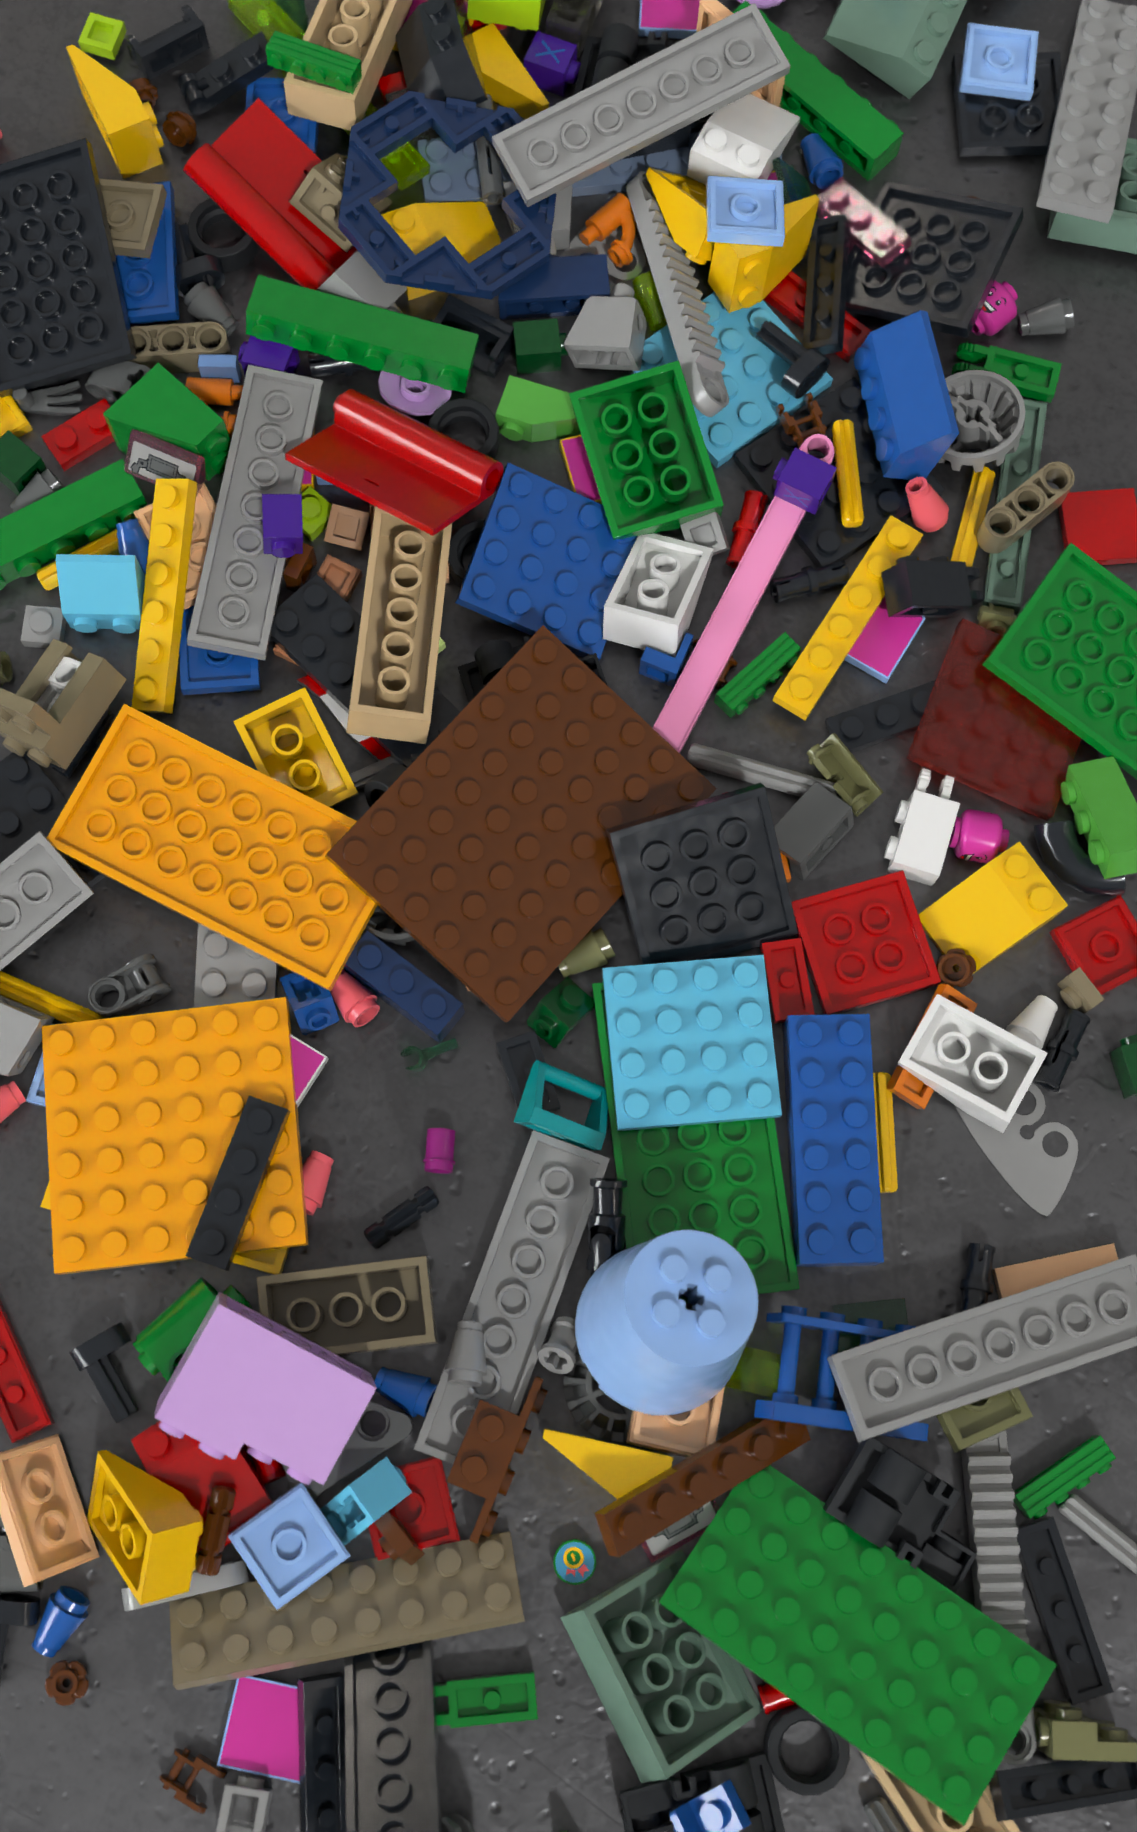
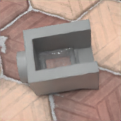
[216,1775,273,1832]

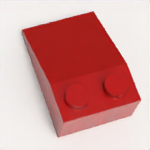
[131,1421,273,1554]

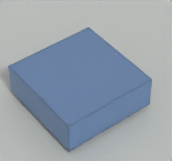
[198,354,242,385]

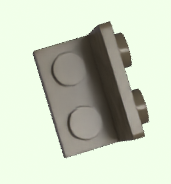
[289,153,393,253]

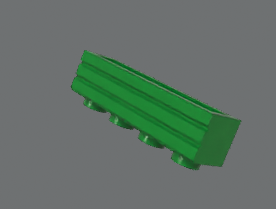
[265,31,362,94]
[714,632,802,718]
[1013,1435,1116,1520]

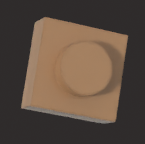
[324,503,370,551]

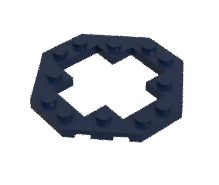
[338,91,556,300]

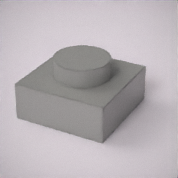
[680,512,730,556]
[20,605,67,648]

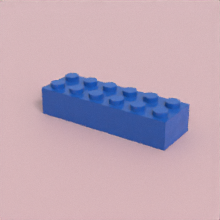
[782,1014,884,1267]

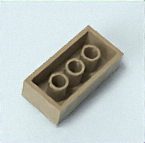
[257,1256,438,1356]

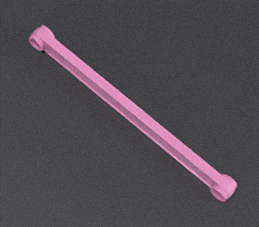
[653,434,835,753]

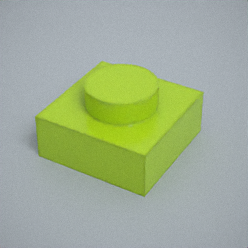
[78,12,127,60]
[302,486,332,541]

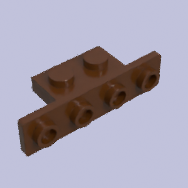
[446,1376,548,1544]

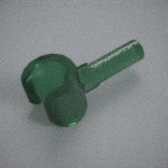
[400,1038,458,1072]

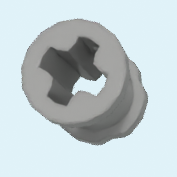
[538,1316,577,1374]

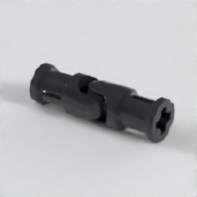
[586,1178,627,1278]

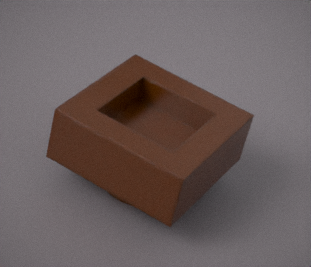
[283,543,317,592]
[375,1512,425,1566]

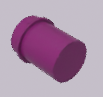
[423,1128,456,1174]

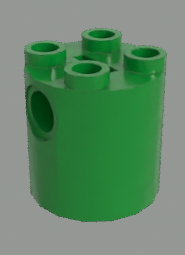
[133,1277,254,1382]

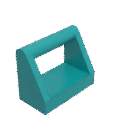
[513,1060,608,1150]

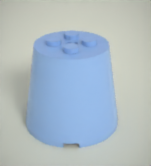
[575,1230,758,1416]

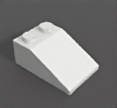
[687,94,800,185]
[603,533,713,658]
[898,994,1048,1133]

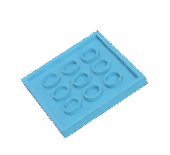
[633,292,833,468]
[602,955,782,1131]

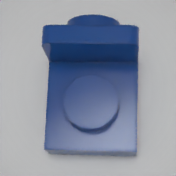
[279,972,340,1035]
[669,1779,752,1832]

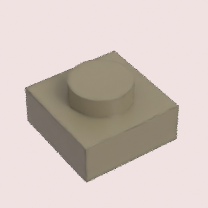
[1057,967,1105,1014]

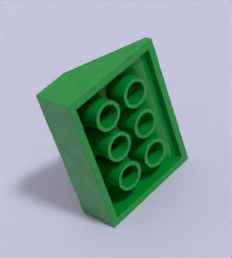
[569,360,724,540]

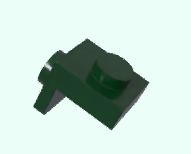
[527,976,594,1048]

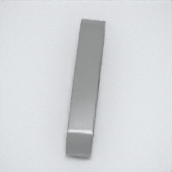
[121,1559,249,1611]

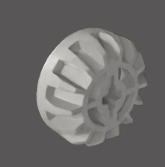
[938,370,1025,472]

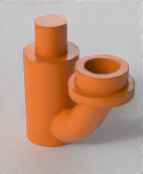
[579,193,636,267]
[185,377,243,438]

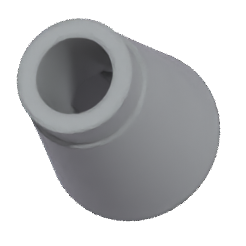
[445,1321,487,1387]

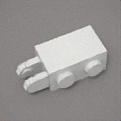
[884,768,960,886]

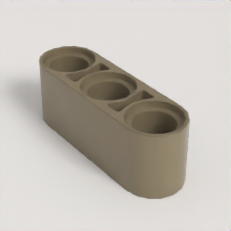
[129,322,232,374]
[976,461,1075,554]

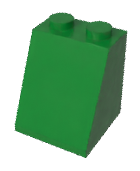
[103,363,231,481]

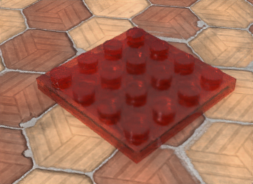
[907,618,1081,821]

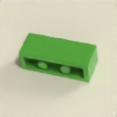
[1061,756,1137,879]

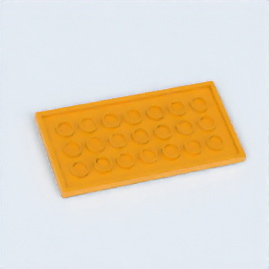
[47,704,377,991]

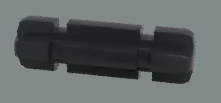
[364,1186,439,1249]

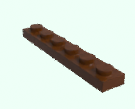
[594,1403,811,1557]

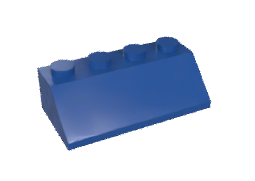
[854,310,959,480]

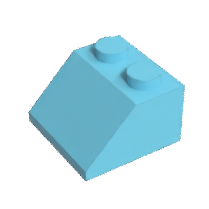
[56,554,145,634]

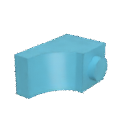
[320,1457,412,1546]

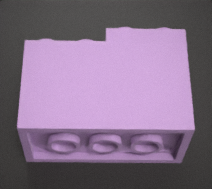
[154,1292,377,1485]

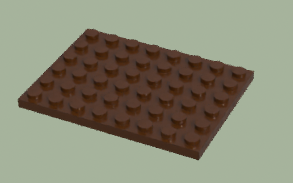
[325,625,717,1023]

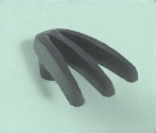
[13,381,83,416]

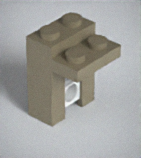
[0,639,127,770]

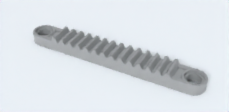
[626,171,729,417]
[961,1430,1036,1765]

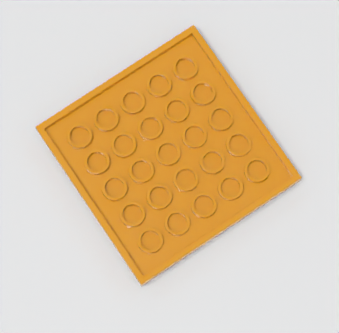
[42,997,309,1275]

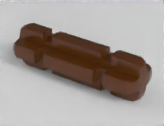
[195,1486,236,1576]

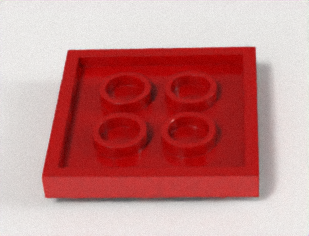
[791,870,941,1015]

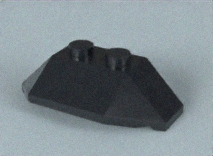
[395,0,488,105]

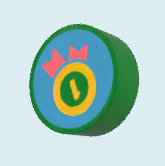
[553,1539,596,1585]

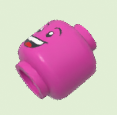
[971,280,1018,336]
[948,809,1009,864]

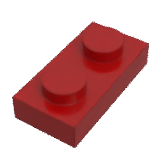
[41,398,115,471]
[760,938,815,1024]

